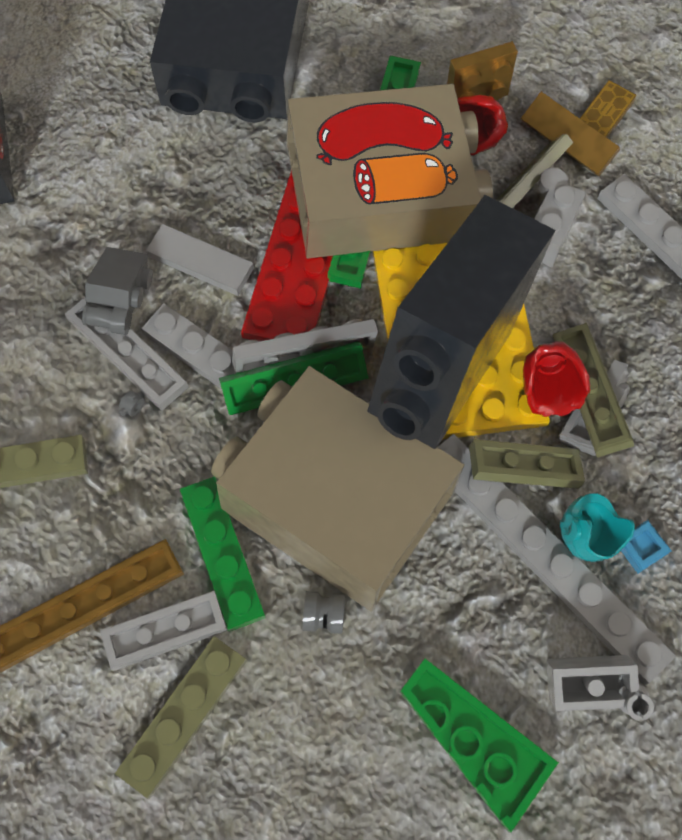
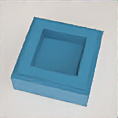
[621,520,672,574]

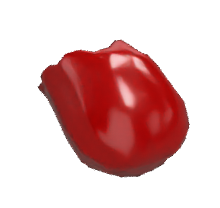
[457,95,508,156]
[522,341,590,417]

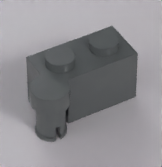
[82,247,153,335]

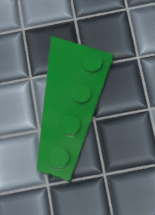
[400,658,559,833]

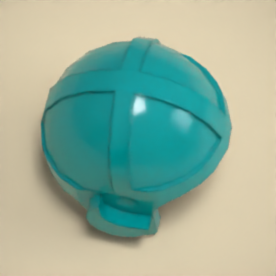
[560,493,635,562]

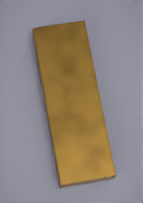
[520,91,620,177]

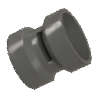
[303,591,346,634]

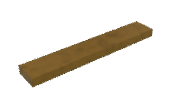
[0,539,184,673]

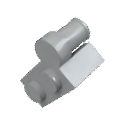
[535,168,586,267]
[546,655,654,721]

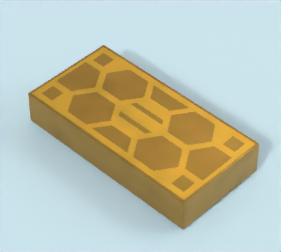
[580,80,637,138]

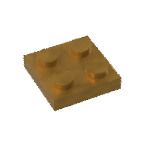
[447,41,518,100]

